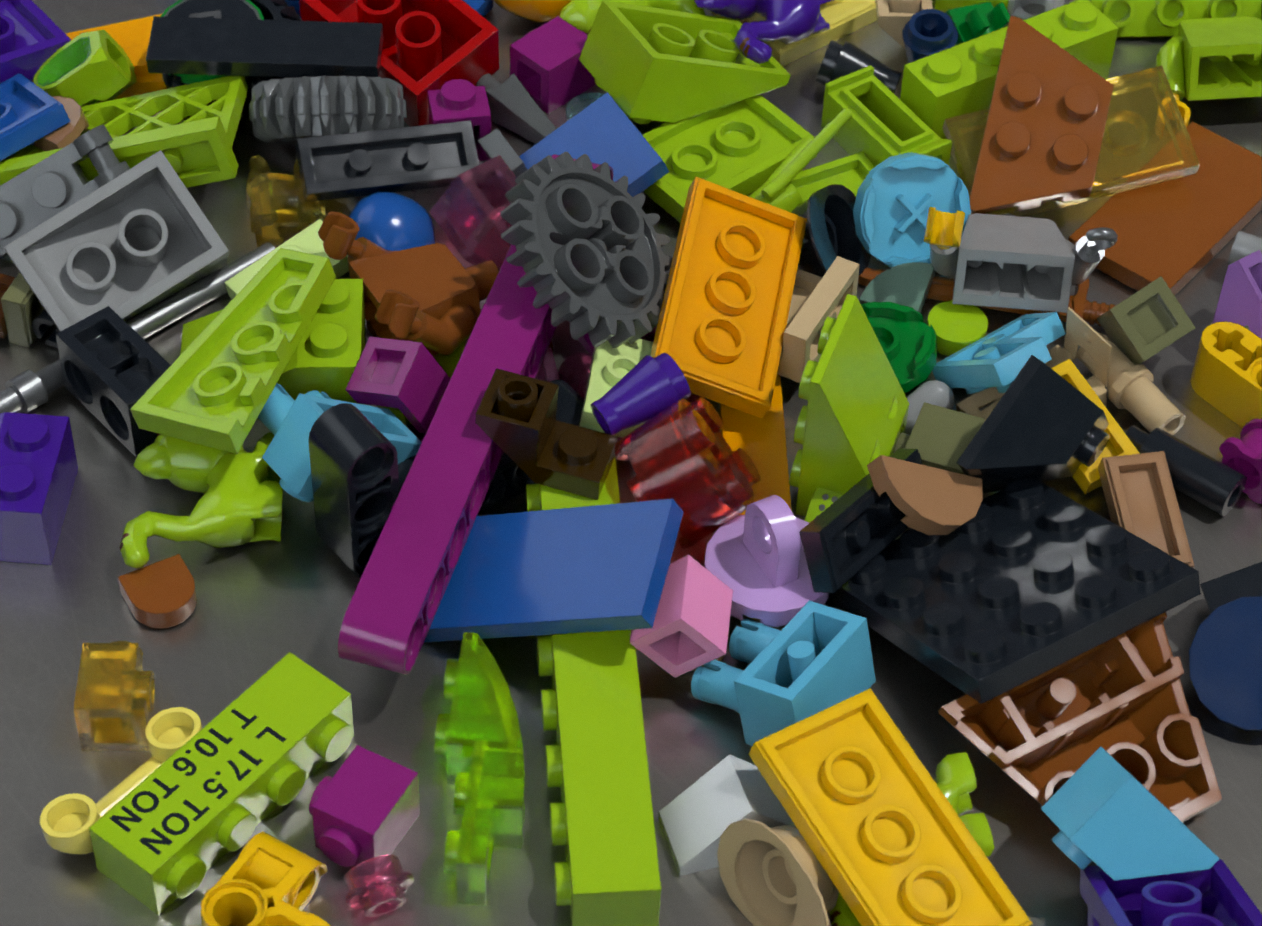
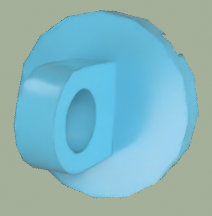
[853,152,971,268]

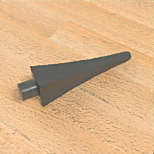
[476,73,557,144]

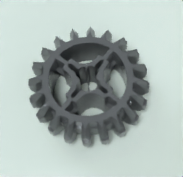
[249,75,407,144]

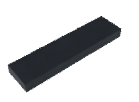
[146,16,384,78]

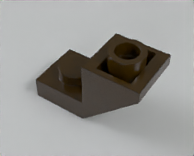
[475,368,618,500]

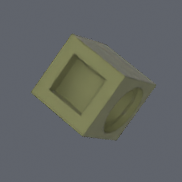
[1097,276,1196,365]

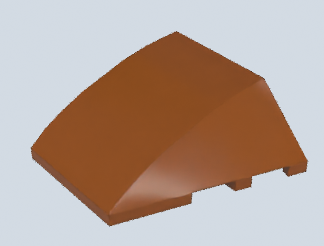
[938,612,1222,823]

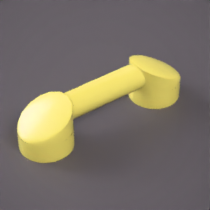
[40,707,203,854]

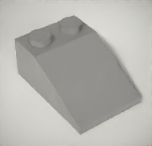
[4,150,229,331]

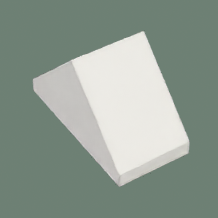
[658,754,796,876]

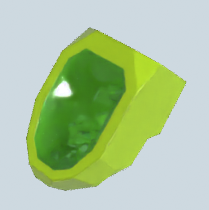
[33,30,137,106]

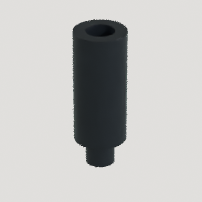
[1125,425,1247,516]

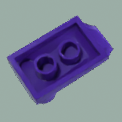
[1080,859,1262,926]

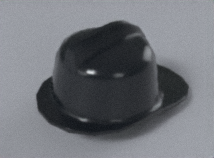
[791,184,871,277]

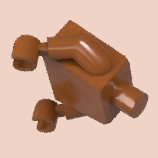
[318,211,499,356]

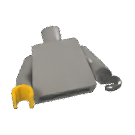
[924,207,1118,313]

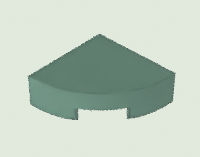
[859,262,935,313]

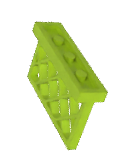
[0,76,248,188]

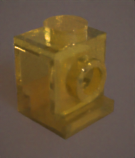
[73,641,155,751]

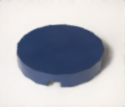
[1189,597,1262,732]

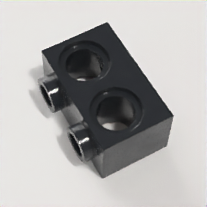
[56,306,171,457]

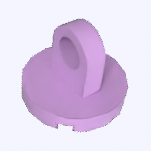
[704,495,829,627]

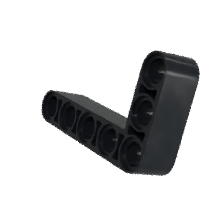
[308,380,584,578]

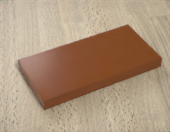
[1068,122,1262,296]

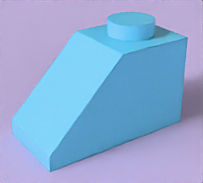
[1041,746,1220,881]

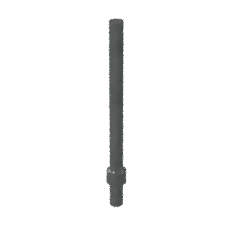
[0,242,275,414]

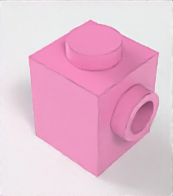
[630,555,733,678]

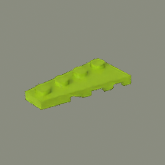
[130,248,336,454]

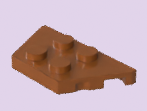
[969,15,1114,214]

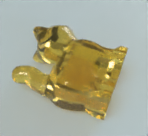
[245,155,327,248]

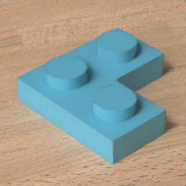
[932,312,1066,394]

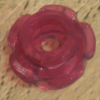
[344,855,414,917]

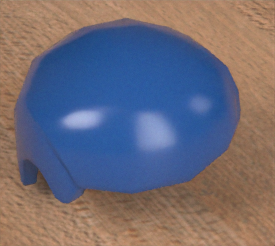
[348,192,435,251]

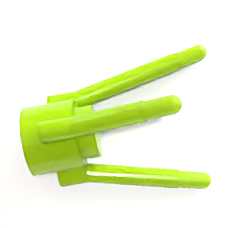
[749,108,857,212]

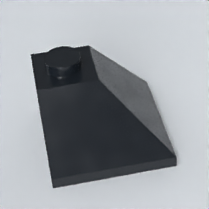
[956,355,1110,493]

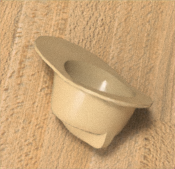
[717,818,838,926]

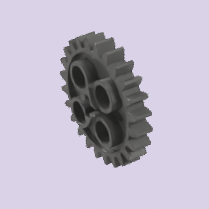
[500,152,673,348]

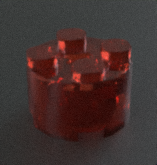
[615,396,761,550]

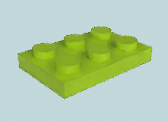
[643,94,817,223]

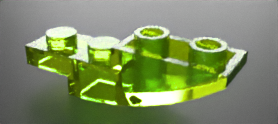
[434,632,525,906]

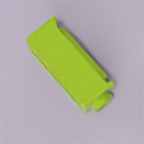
[821,65,953,167]

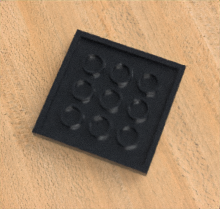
[828,479,1201,704]

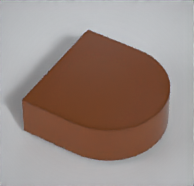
[118,554,197,628]

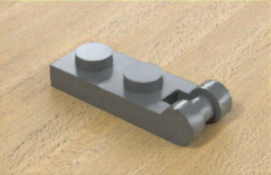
[0,124,130,259]

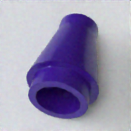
[590,352,691,435]

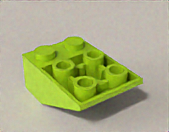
[789,294,909,517]

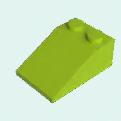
[579,0,791,124]
[180,279,366,420]

